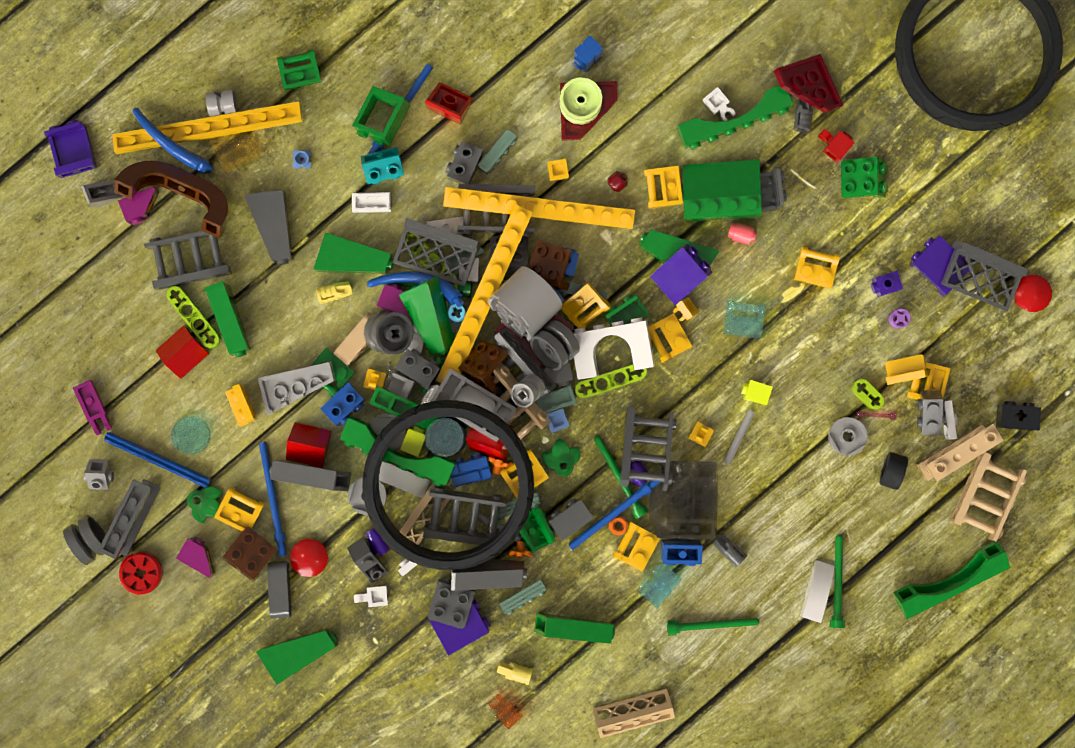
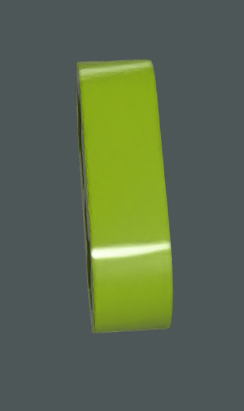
[852,379,884,410]

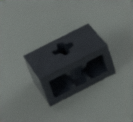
[996,401,1041,431]

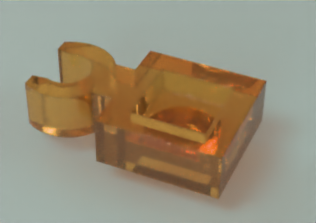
[488,694,523,730]

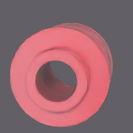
[728,222,757,245]

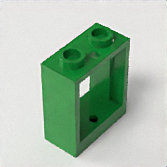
[352,86,410,146]

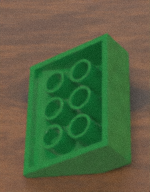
[683,159,763,222]

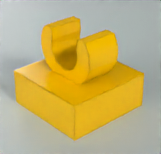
[547,159,569,182]
[673,297,699,321]
[363,369,387,390]
[688,421,714,447]

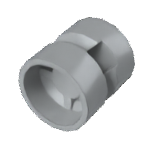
[206,89,238,117]
[510,375,545,408]

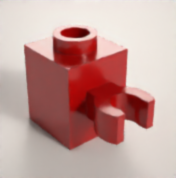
[818,129,855,163]

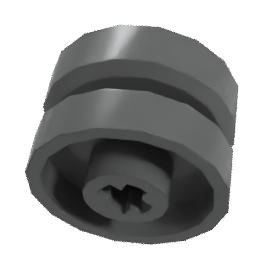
[364,311,414,355]
[530,320,580,371]
[63,515,106,565]

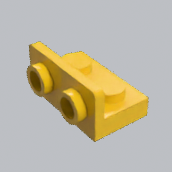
[225,384,258,427]

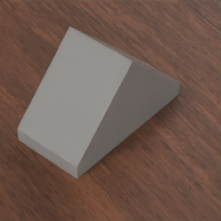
[82,180,122,208]

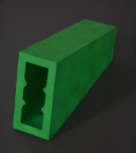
[639,230,719,265]
[313,233,394,274]
[399,276,454,356]
[204,281,251,358]
[534,612,615,644]
[256,629,338,685]

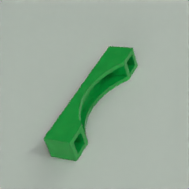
[677,85,793,150]
[340,416,458,487]
[893,541,1011,619]

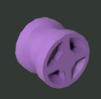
[888,308,911,329]

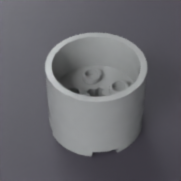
[488,266,562,341]

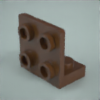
[528,240,572,291]
[458,340,508,393]
[223,527,277,582]

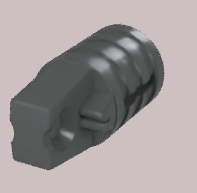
[793,99,813,132]
[713,534,748,568]

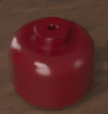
[608,171,628,192]

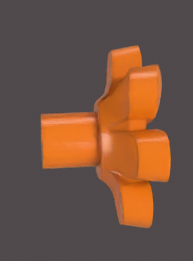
[487,456,512,475]
[507,541,533,558]

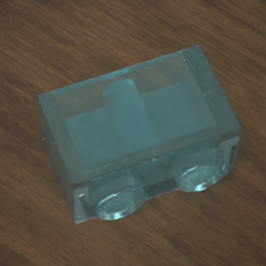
[638,564,682,609]

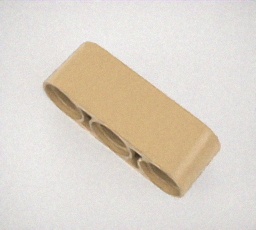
[334,312,373,366]

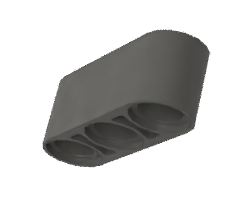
[267,561,291,619]

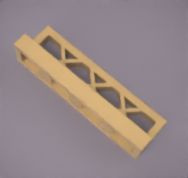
[400,483,450,545]
[593,689,675,738]

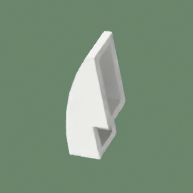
[379,461,431,498]
[800,560,835,623]

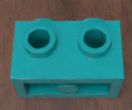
[360,147,404,184]

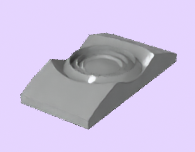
[430,368,517,442]

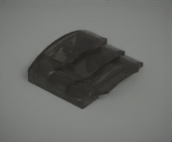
[649,461,718,540]

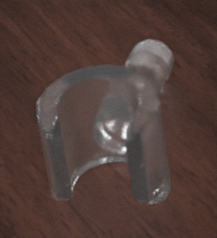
[384,361,397,389]

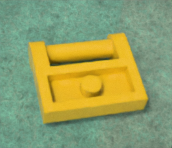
[644,166,683,209]
[794,246,840,289]
[561,282,611,329]
[649,313,692,363]
[907,362,951,400]
[500,449,549,499]
[214,486,265,532]
[612,522,660,572]

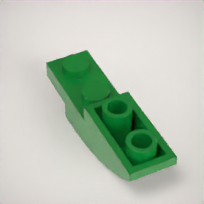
[369,386,448,431]

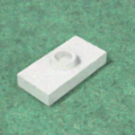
[352,192,391,213]
[426,216,467,241]
[942,400,958,440]

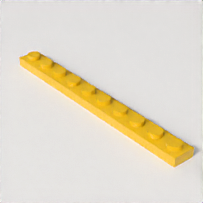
[112,101,303,154]
[443,186,635,229]
[436,204,533,383]

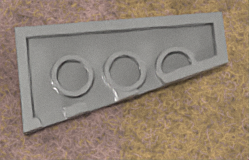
[258,361,336,415]

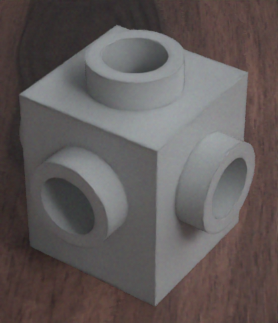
[84,459,114,490]

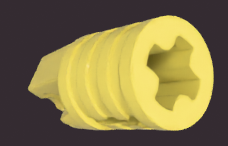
[316,281,352,304]
[497,662,533,685]

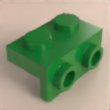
[605,294,649,327]
[520,507,556,553]

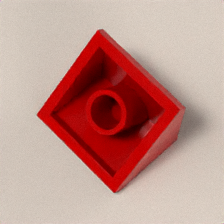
[425,82,473,125]
[155,325,210,379]
[286,422,332,468]
[466,425,513,462]

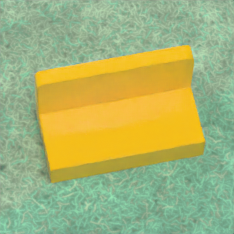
[885,354,928,385]

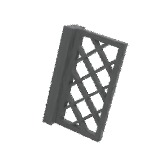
[393,218,481,287]
[941,241,1029,311]

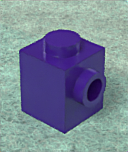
[871,271,903,297]

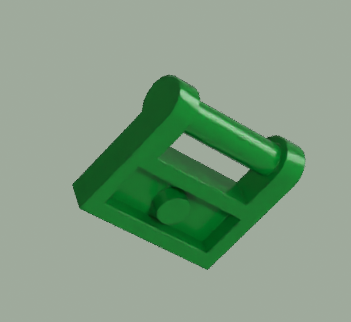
[277,49,322,91]
[310,348,356,397]

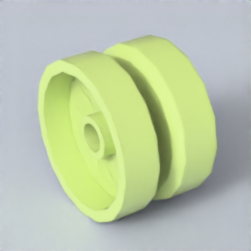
[560,77,602,125]

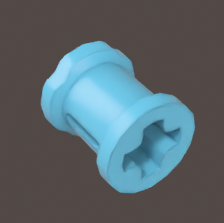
[448,304,466,323]

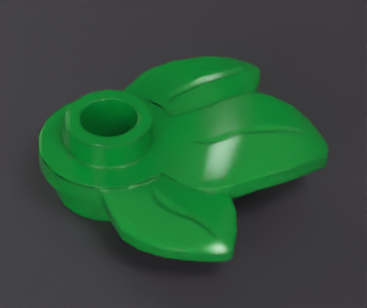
[542,439,580,477]
[187,487,222,523]

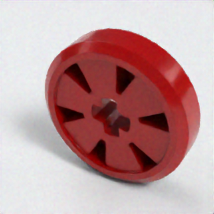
[119,552,163,595]

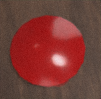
[1014,275,1052,312]
[290,539,328,577]

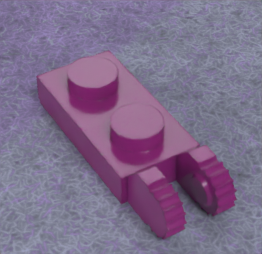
[73,380,113,436]

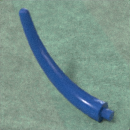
[132,107,213,173]
[367,272,464,307]

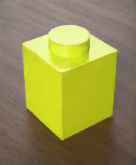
[741,380,773,406]
[400,426,428,457]

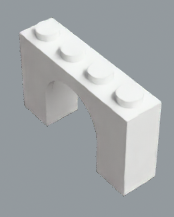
[573,317,655,380]

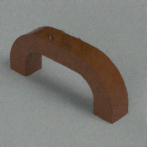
[114,161,228,238]

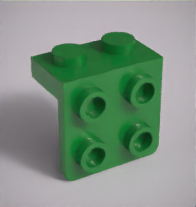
[841,157,888,198]

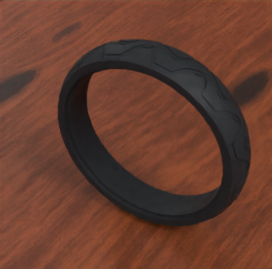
[895,0,1063,131]
[362,400,534,570]

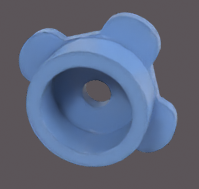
[292,150,312,169]

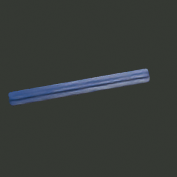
[104,432,211,487]

